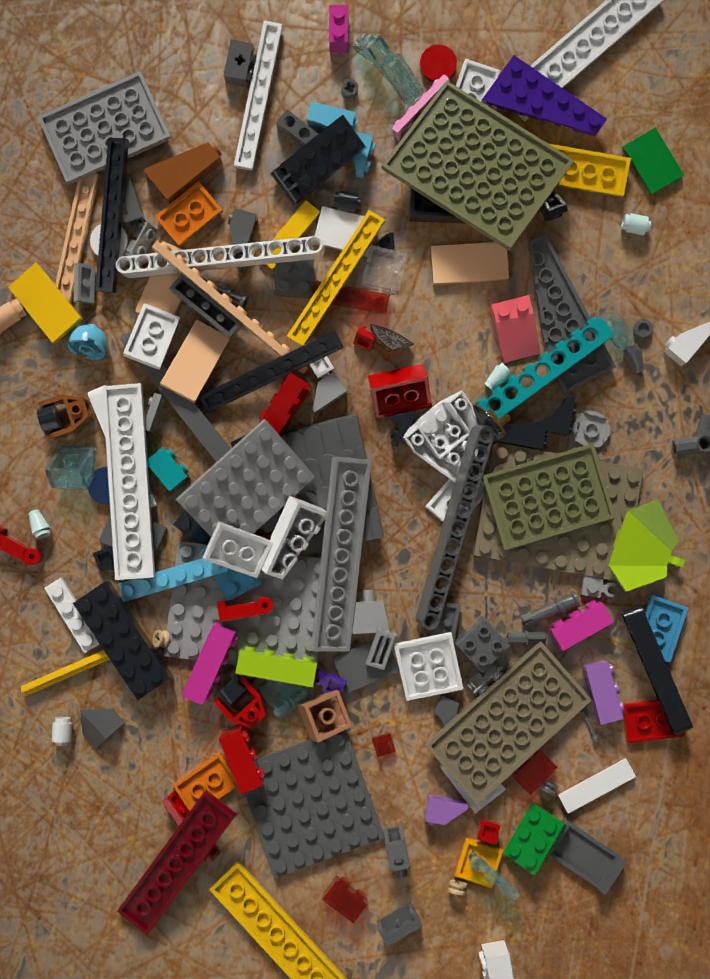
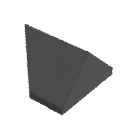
[80,708,125,749]

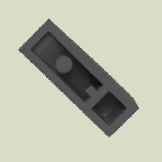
[228,208,258,273]

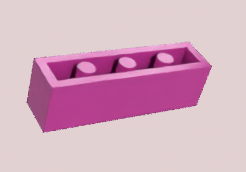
[181,622,237,705]

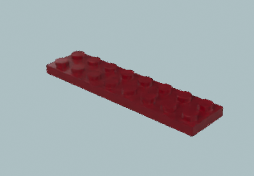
[117,790,237,936]

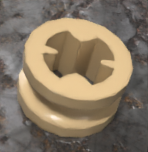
[153,630,170,648]
[448,880,467,895]

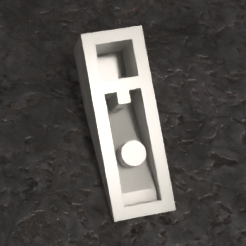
[663,321,710,366]

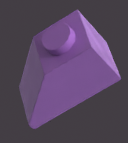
[424,794,468,827]

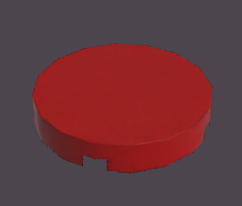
[419,44,457,82]

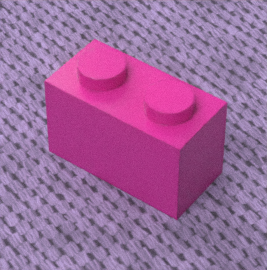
[329,5,348,52]

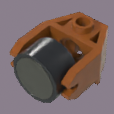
[37,394,94,440]

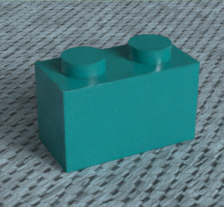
[148,447,190,492]

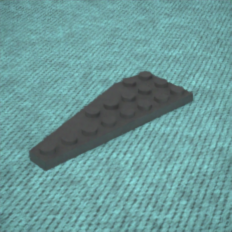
[528,233,616,394]

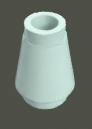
[484,363,512,390]
[28,510,51,539]

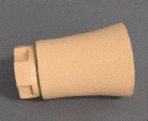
[0,298,27,334]

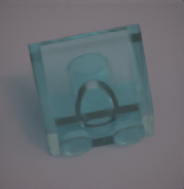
[45,446,96,490]

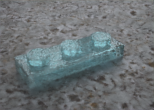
[468,850,520,901]

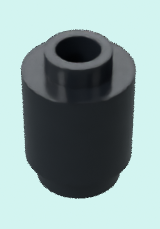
[333,191,362,213]

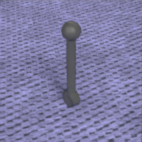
[580,706,600,742]

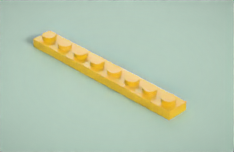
[287,210,385,346]

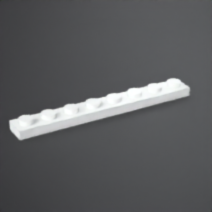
[234,20,283,171]

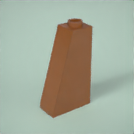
[143,142,222,204]

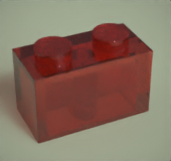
[511,749,558,795]
[322,875,368,924]

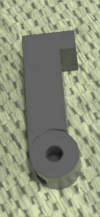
[277,109,318,146]
[123,171,146,228]

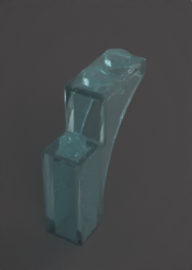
[353,33,426,104]

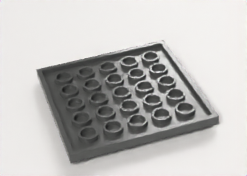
[245,730,384,878]

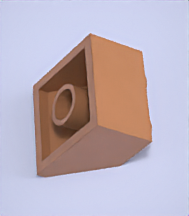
[297,690,352,742]

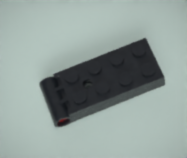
[270,114,367,205]

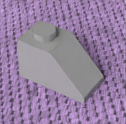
[313,372,347,414]

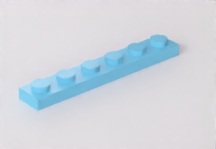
[118,558,231,602]

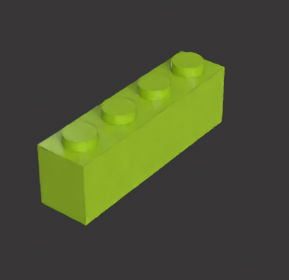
[235,646,318,687]

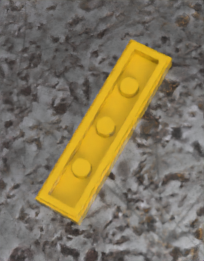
[260,200,320,271]

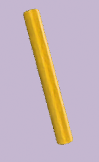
[21,650,110,696]

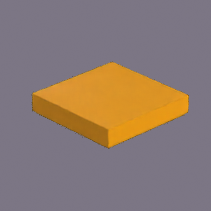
[454,838,503,888]

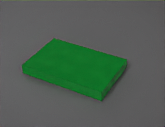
[622,127,684,196]

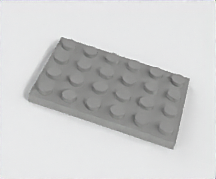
[37,71,171,185]
[176,419,315,537]

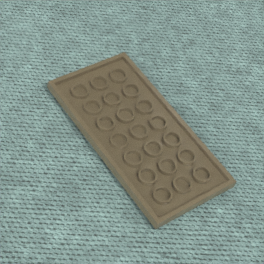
[425,641,592,805]

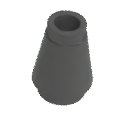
[623,344,645,374]

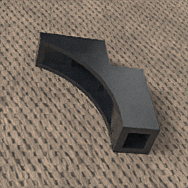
[497,396,577,450]

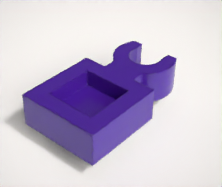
[314,669,347,695]

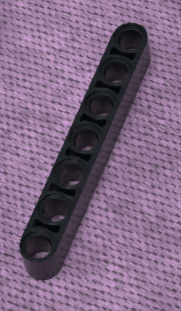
[621,604,693,736]

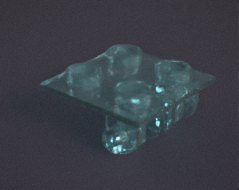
[258,680,312,719]

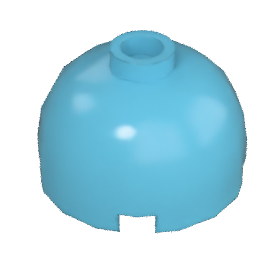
[68,324,108,360]

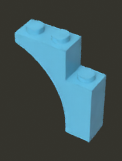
[307,101,375,178]

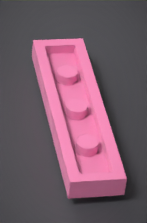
[392,75,450,142]

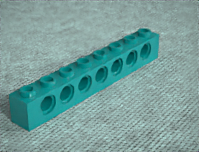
[475,316,615,422]

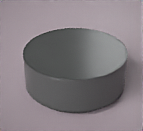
[633,319,653,339]

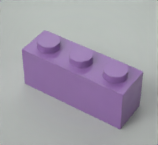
[582,660,625,725]

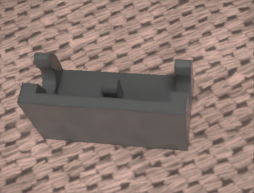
[377,901,422,946]

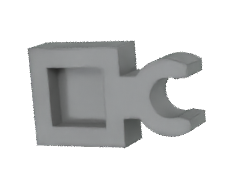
[580,576,616,598]

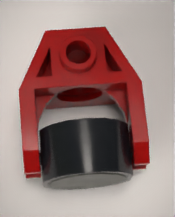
[214,675,267,729]

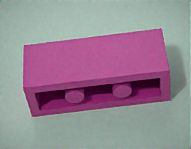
[548,600,614,651]

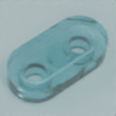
[603,314,633,349]

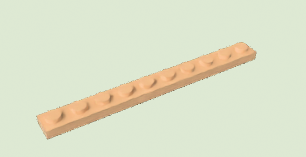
[152,241,308,375]

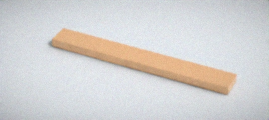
[55,173,100,304]

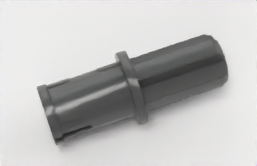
[507,630,546,646]

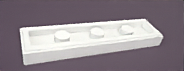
[558,758,636,813]

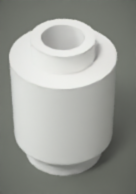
[52,717,73,746]

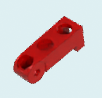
[0,525,43,565]
[217,596,274,621]

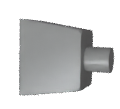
[353,590,390,634]

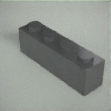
[169,274,243,341]

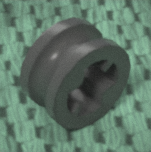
[341,79,358,99]
[539,778,559,796]

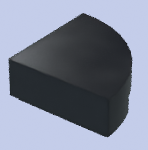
[375,232,394,253]

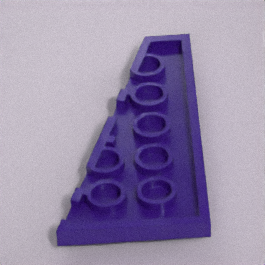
[481,55,607,137]

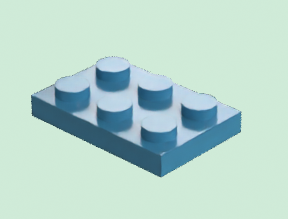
[201,546,262,601]
[632,594,689,662]

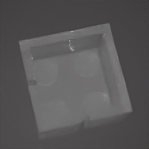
[361,245,408,296]

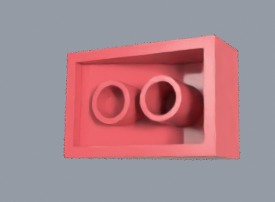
[489,295,541,363]

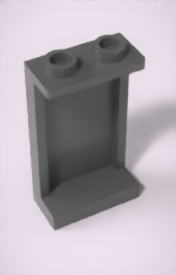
[549,818,627,895]

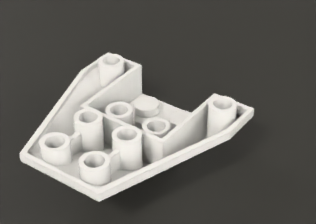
[403,391,489,482]

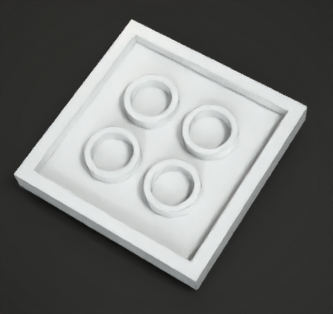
[394,632,463,701]

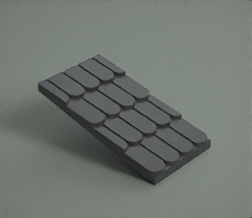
[284,413,384,553]

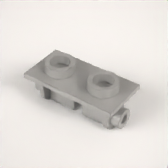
[125,221,157,256]
[467,660,506,697]

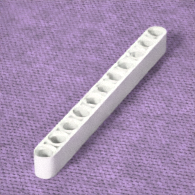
[116,236,325,278]

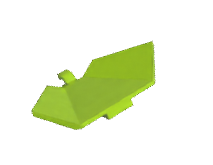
[608,500,686,592]

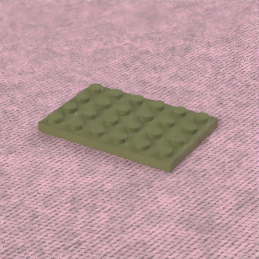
[482,443,616,550]

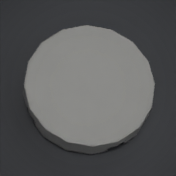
[572,411,610,448]

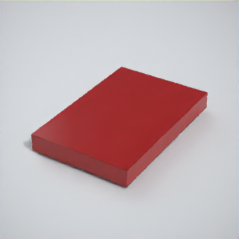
[622,699,685,743]

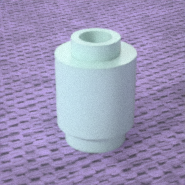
[621,213,651,236]

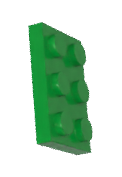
[503,802,567,876]

